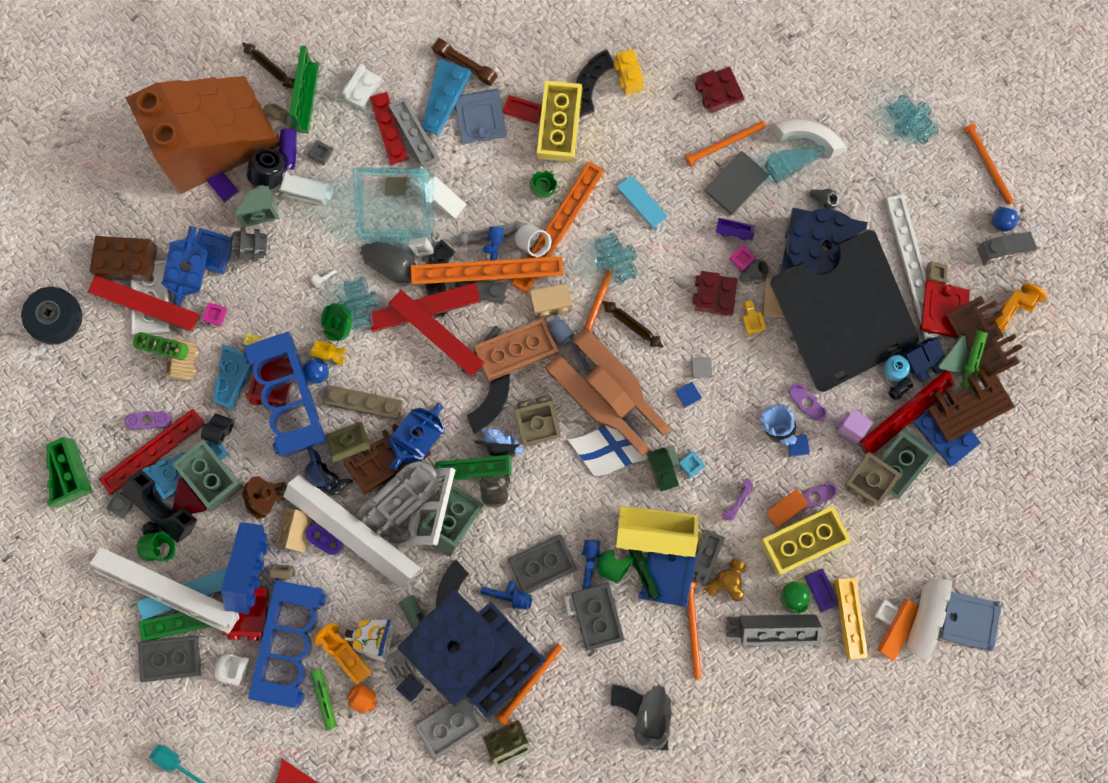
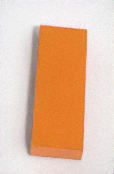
[877,599,918,661]

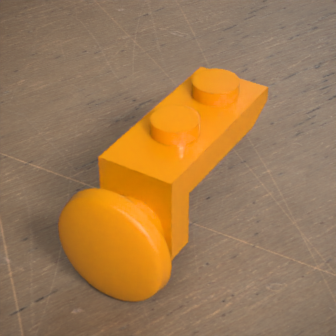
[992,283,1048,332]
[313,623,372,685]

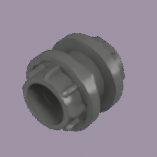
[231,227,267,262]

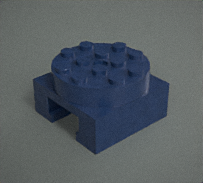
[778,208,868,274]
[396,589,514,707]
[448,601,547,718]

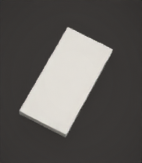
[130,260,171,336]

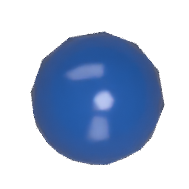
[992,206,1019,232]
[303,358,329,384]

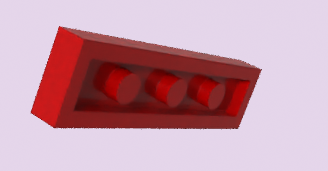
[370,92,408,165]

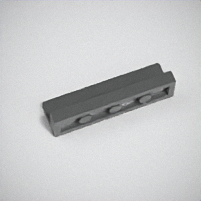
[739,614,822,646]

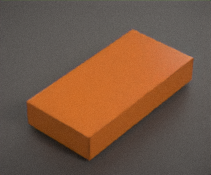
[766,489,809,528]

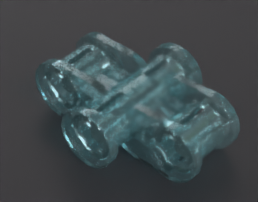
[887,95,939,144]
[595,233,638,285]
[338,276,380,332]

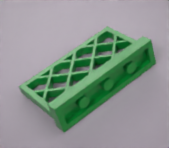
[289,46,320,133]

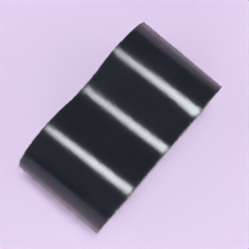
[201,413,234,445]

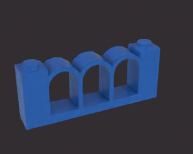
[243,331,327,458]
[248,580,327,708]

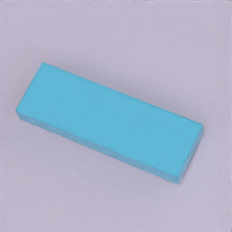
[617,176,668,229]

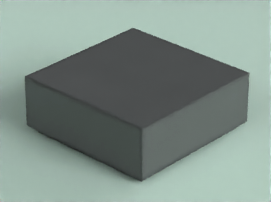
[308,140,334,166]

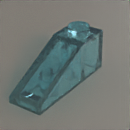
[764,147,826,184]

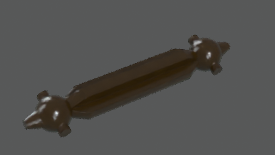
[242,42,295,89]
[602,301,663,348]

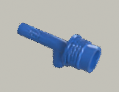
[483,226,504,261]
[581,540,600,589]
[480,581,533,610]

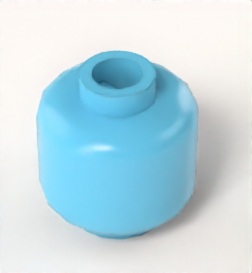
[883,355,910,382]

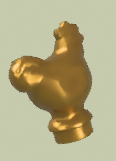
[706,558,747,602]

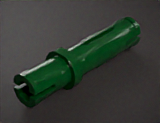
[628,549,661,601]

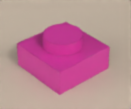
[729,245,756,272]
[202,302,228,327]

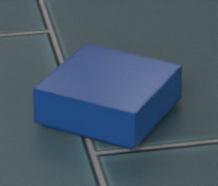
[675,382,702,408]
[788,435,810,457]

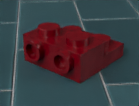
[695,66,744,113]
[692,271,738,316]

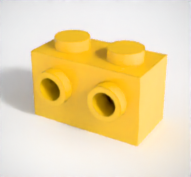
[613,49,644,95]

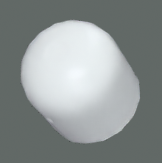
[515,224,551,257]
[214,654,249,687]

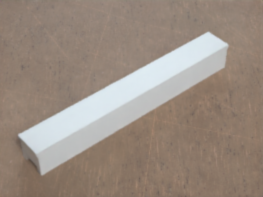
[283,474,421,590]
[90,547,240,634]

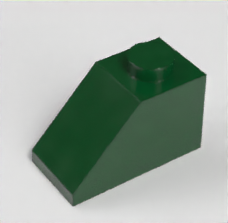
[646,447,679,492]

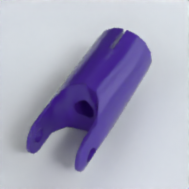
[280,129,297,173]

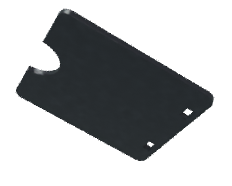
[770,229,919,392]

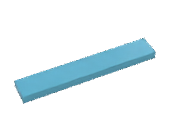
[137,567,227,621]

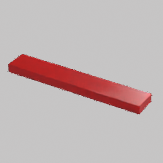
[87,275,200,332]
[367,283,481,332]
[388,289,485,377]
[859,370,955,454]
[99,409,205,495]

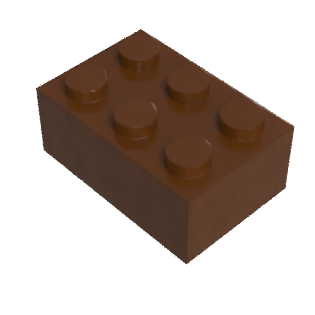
[89,236,157,282]

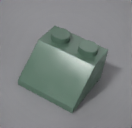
[235,185,280,227]

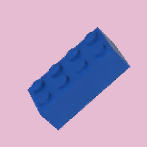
[221,522,269,614]

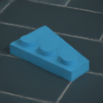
[213,344,253,410]

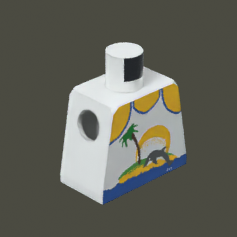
[345,620,395,662]

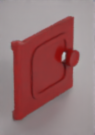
[919,280,970,338]

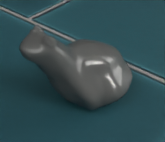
[810,189,840,210]
[739,259,769,282]
[390,525,410,543]

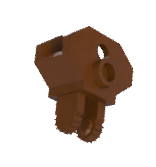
[242,476,287,519]

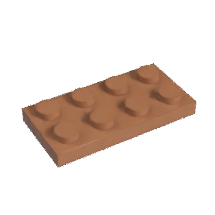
[473,319,559,382]

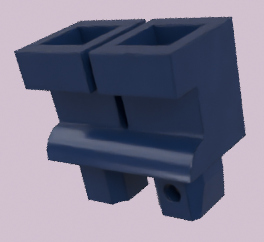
[900,337,945,382]

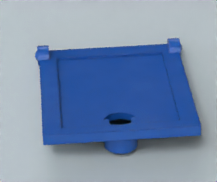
[639,552,697,607]

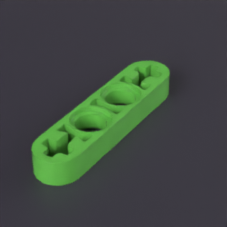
[133,332,189,360]

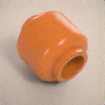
[346,684,377,714]

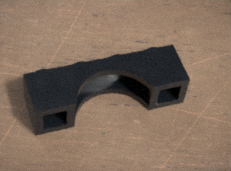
[122,470,197,543]

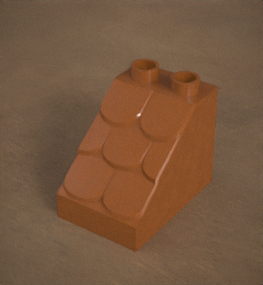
[125,76,280,194]

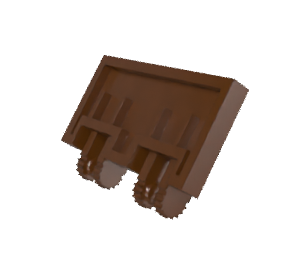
[946,296,1023,377]
[927,370,1015,443]
[343,423,431,495]

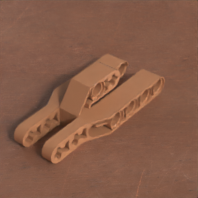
[544,328,671,456]

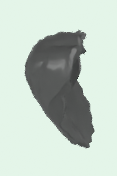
[360,241,416,283]
[634,685,672,749]

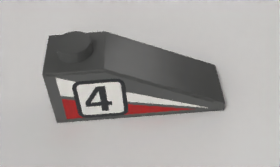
[977,232,1037,266]

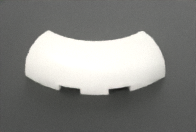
[772,119,847,158]
[906,578,952,661]

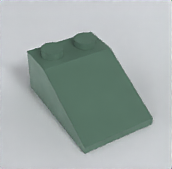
[880,428,937,500]
[172,439,244,511]
[418,485,484,557]

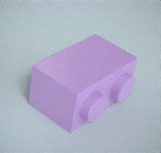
[836,409,873,445]

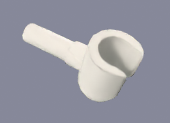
[311,269,337,288]

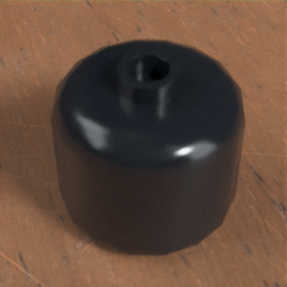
[246,148,285,189]

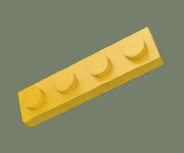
[835,578,868,660]

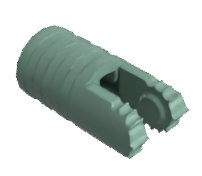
[399,595,425,630]

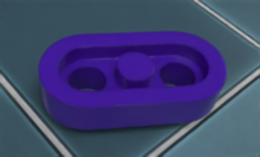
[306,524,343,555]

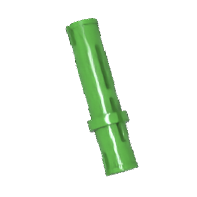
[960,330,988,389]
[310,669,338,731]

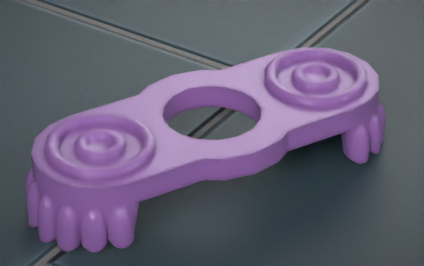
[789,383,827,421]
[125,411,172,431]
[722,479,753,521]
[802,482,838,511]

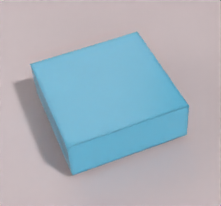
[679,451,705,478]

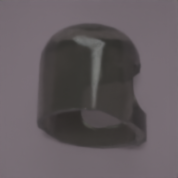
[479,476,510,508]

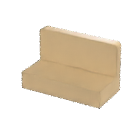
[275,508,313,553]

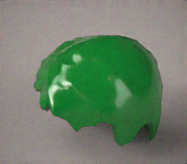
[530,170,557,199]

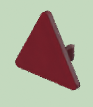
[173,477,207,514]

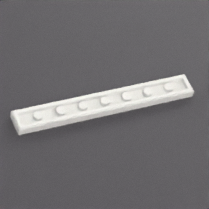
[884,194,943,340]

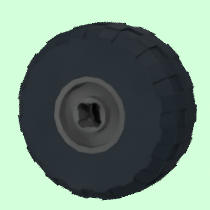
[21,286,83,345]

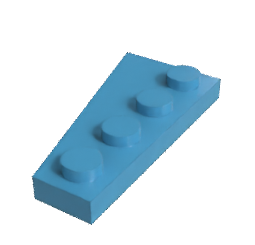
[422,59,472,136]
[142,441,229,501]

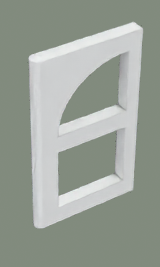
[404,468,455,545]

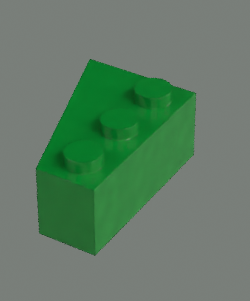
[46,437,93,508]

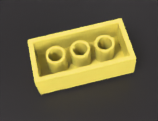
[537,81,582,162]
[760,506,851,577]

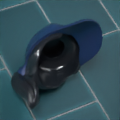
[304,448,353,495]

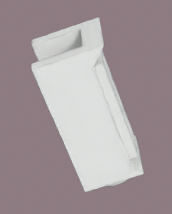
[280,170,333,206]

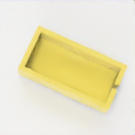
[616,506,698,557]

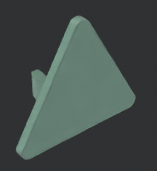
[938,335,969,374]

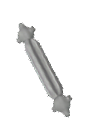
[454,221,526,245]

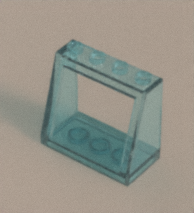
[352,167,434,241]

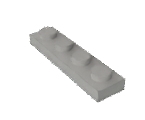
[389,97,440,169]

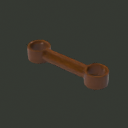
[431,38,498,86]

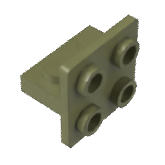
[483,720,533,769]

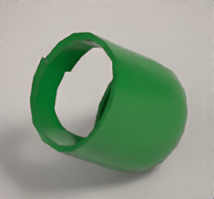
[136,532,175,562]
[596,550,634,584]
[780,581,810,614]

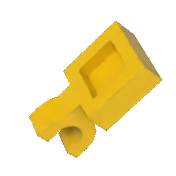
[742,300,766,336]
[310,340,346,365]

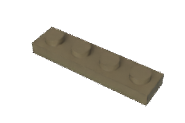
[323,385,403,420]

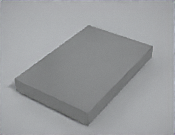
[414,697,486,760]

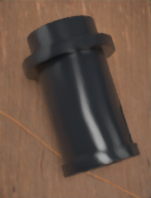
[888,377,914,400]

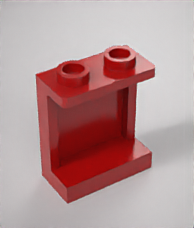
[245,358,294,407]
[222,588,269,641]

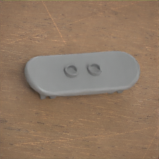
[357,461,438,537]

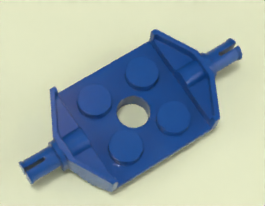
[161,226,208,307]
[388,403,445,471]

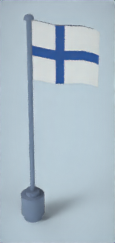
[547,317,651,477]

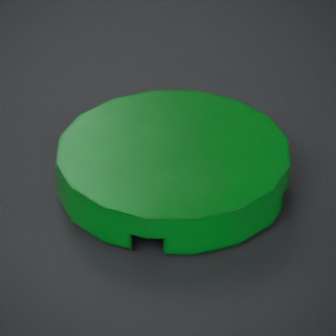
[321,303,352,341]

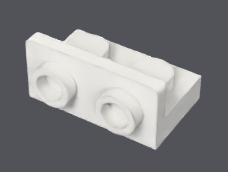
[342,64,382,110]

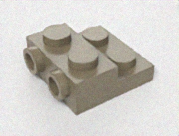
[514,396,561,447]
[845,452,901,508]

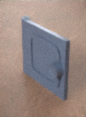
[456,88,507,144]
[941,591,1002,652]

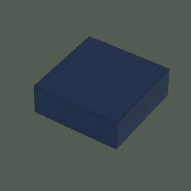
[396,674,425,703]

